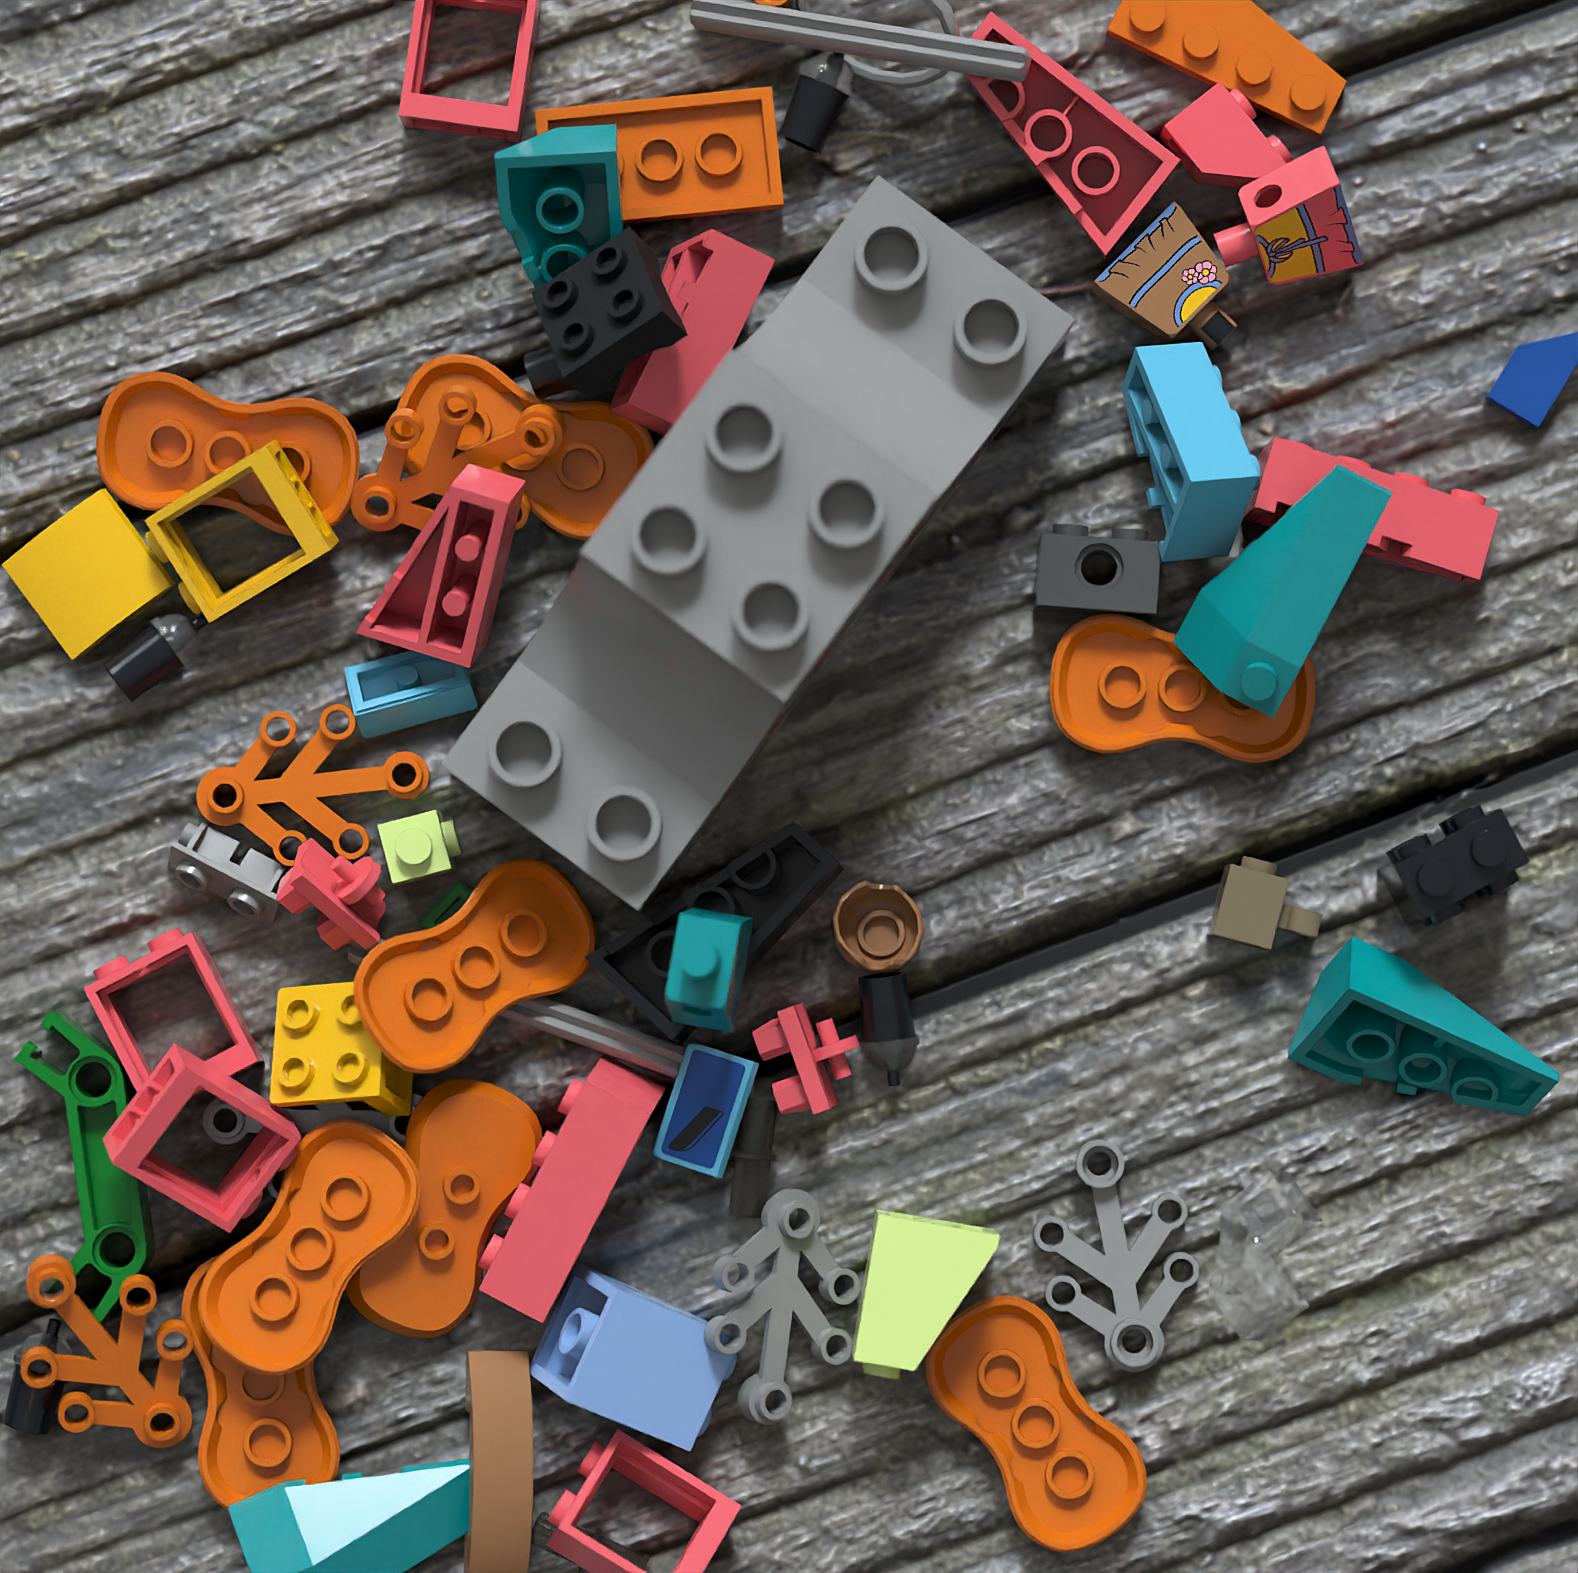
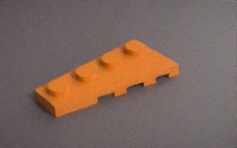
[1106,0,1347,138]

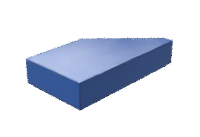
[1484,332,1578,430]

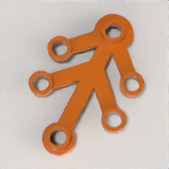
[350,385,566,531]
[196,704,431,867]
[20,1254,193,1448]

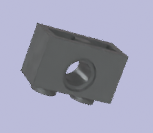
[1033,524,1161,619]

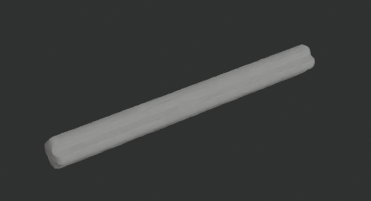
[690,0,1031,83]
[347,939,686,1078]

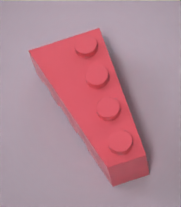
[961,11,1181,259]
[1242,436,1499,585]
[478,1054,667,1323]

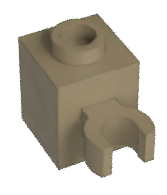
[1207,856,1323,950]

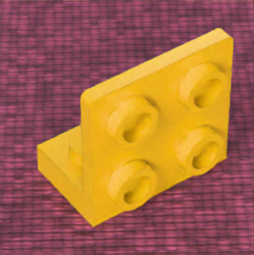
[270,982,413,1117]

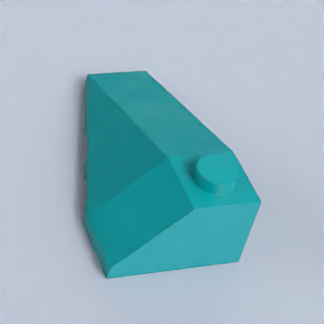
[494,124,625,375]
[1173,464,1392,718]
[1288,936,1559,1116]
[228,1459,469,1573]

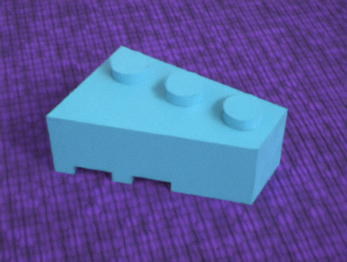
[1122,342,1260,562]

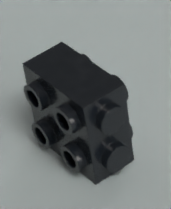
[1377,804,1530,926]

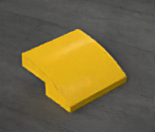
[2,488,176,660]

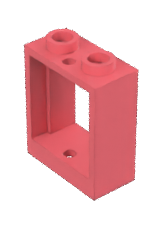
[398,0,541,143]
[83,927,264,1100]
[103,1043,302,1233]
[546,1429,741,1573]

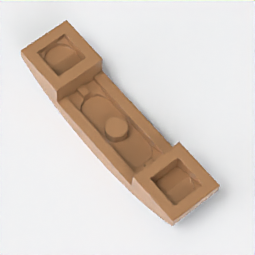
[464,1350,533,1573]

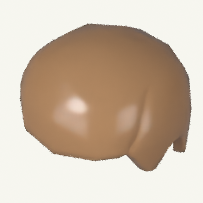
[831,880,925,973]

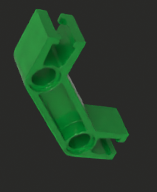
[14,1010,155,1326]

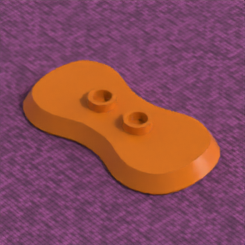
[394,354,654,540]
[96,372,360,537]
[1050,613,1316,763]
[353,858,597,1074]
[345,1078,543,1339]
[198,1118,421,1376]
[181,1254,340,1511]
[925,1295,1147,1553]

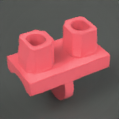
[276,838,387,950]
[752,1002,860,1115]

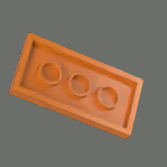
[535,86,784,224]

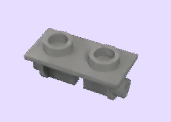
[167,823,288,923]

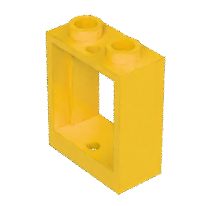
[144,439,339,623]

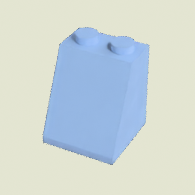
[529,1262,737,1451]

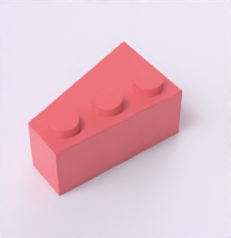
[609,229,775,437]
[355,463,526,668]

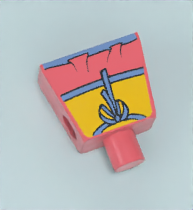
[1213,146,1364,285]

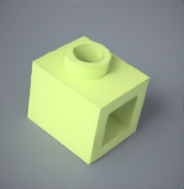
[377,810,462,886]

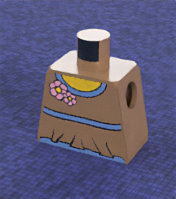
[1090,201,1238,351]

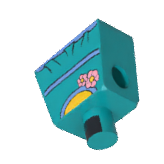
[665,908,754,1033]

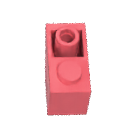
[1159,81,1293,188]

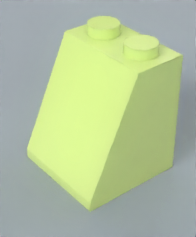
[852,1209,1000,1379]

